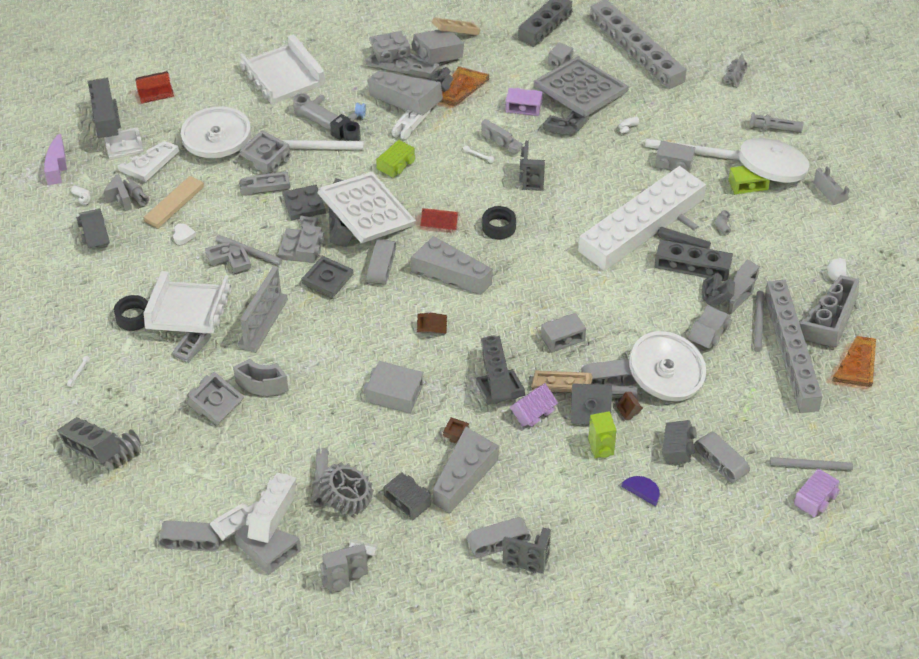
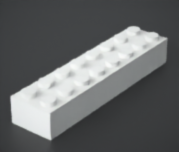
[578,166,706,271]

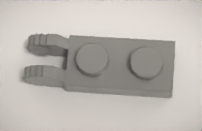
[239,171,290,196]

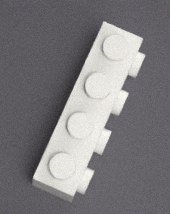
[246,473,297,543]

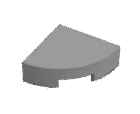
[300,216,318,228]

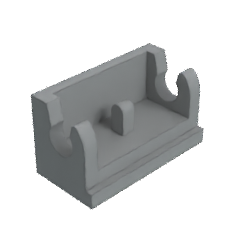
[814,166,849,205]

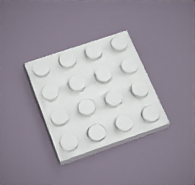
[317,172,416,243]

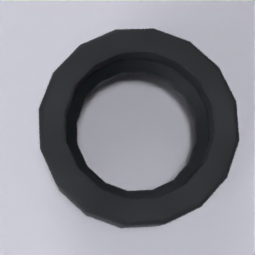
[482,206,516,240]
[114,295,148,331]

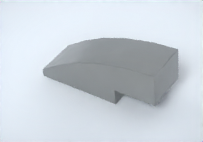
[728,259,760,314]

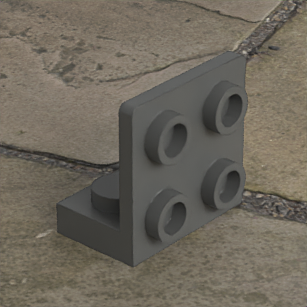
[519,140,545,191]
[502,527,551,574]

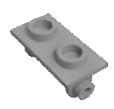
[724,54,748,88]

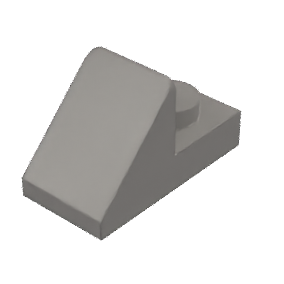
[104,174,132,211]

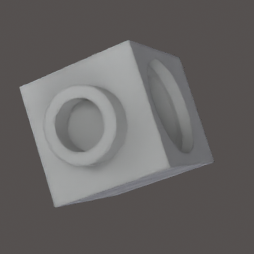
[548,42,573,68]

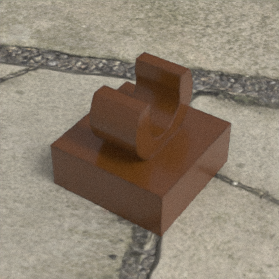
[616,392,643,420]
[443,417,469,444]

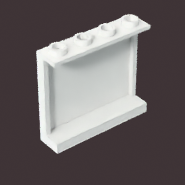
[239,34,325,105]
[144,271,231,334]

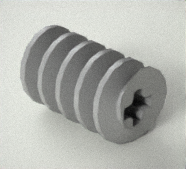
[103,429,141,470]

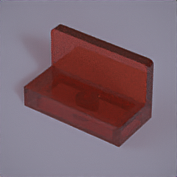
[135,71,174,104]
[420,208,460,230]

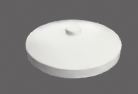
[181,106,251,158]
[739,138,809,182]
[629,331,706,401]

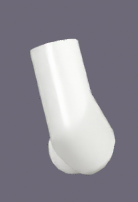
[618,117,639,134]
[71,185,91,205]

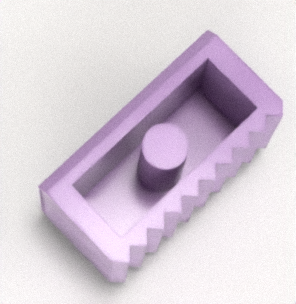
[506,88,543,116]
[510,383,558,426]
[794,468,840,517]

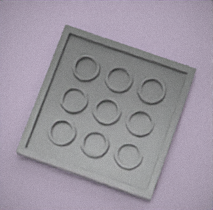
[533,56,629,117]

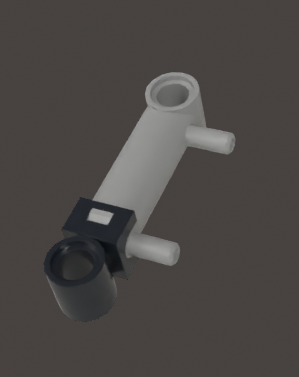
[293,93,361,141]

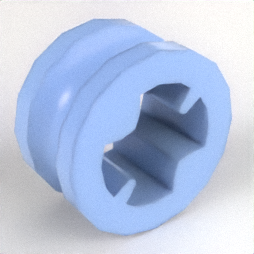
[355,103,366,119]

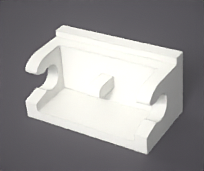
[104,127,144,160]

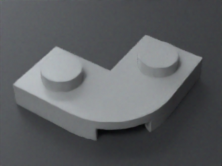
[205,242,252,273]

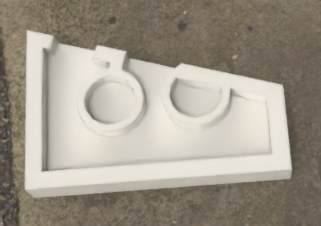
[118,141,179,182]

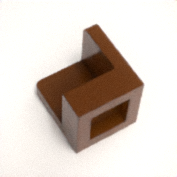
[417,312,447,334]

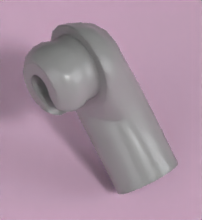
[715,210,731,235]

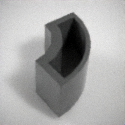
[76,208,110,248]

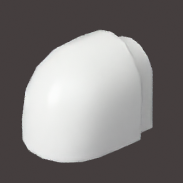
[827,259,846,282]

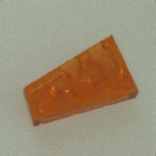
[440,66,489,106]
[832,336,876,387]

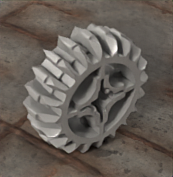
[318,462,374,516]

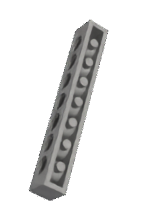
[589,0,687,89]
[764,280,823,413]

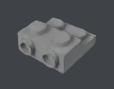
[370,31,411,63]
[240,130,290,174]
[278,225,324,263]
[186,372,244,426]
[320,544,368,592]

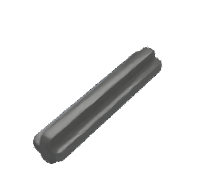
[658,227,711,249]

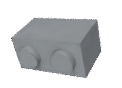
[655,140,695,173]
[541,313,586,353]

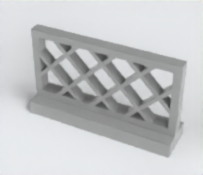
[238,266,288,353]

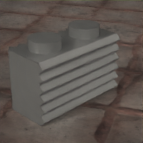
[662,420,697,465]
[384,472,431,520]

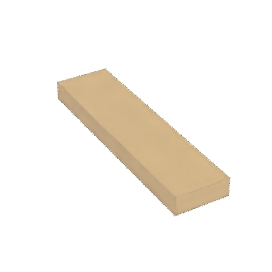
[143,176,204,229]

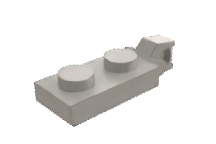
[481,119,523,154]

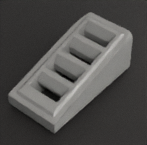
[172,332,212,363]

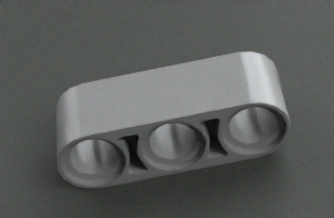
[367,239,396,284]
[581,359,637,386]
[695,431,750,483]
[466,517,531,558]
[158,521,221,552]

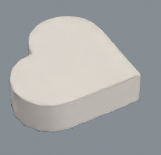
[173,223,196,245]

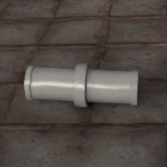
[123,178,150,206]

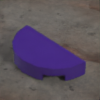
[621,476,660,506]

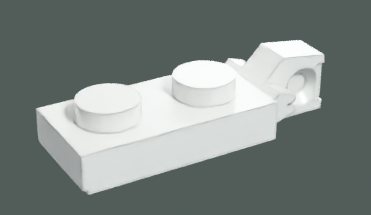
[210,503,255,541]

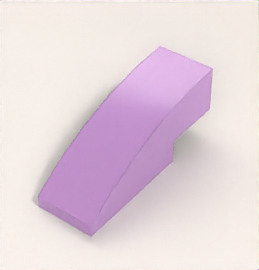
[44,134,67,185]

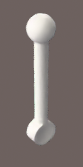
[463,146,495,163]
[67,356,90,387]

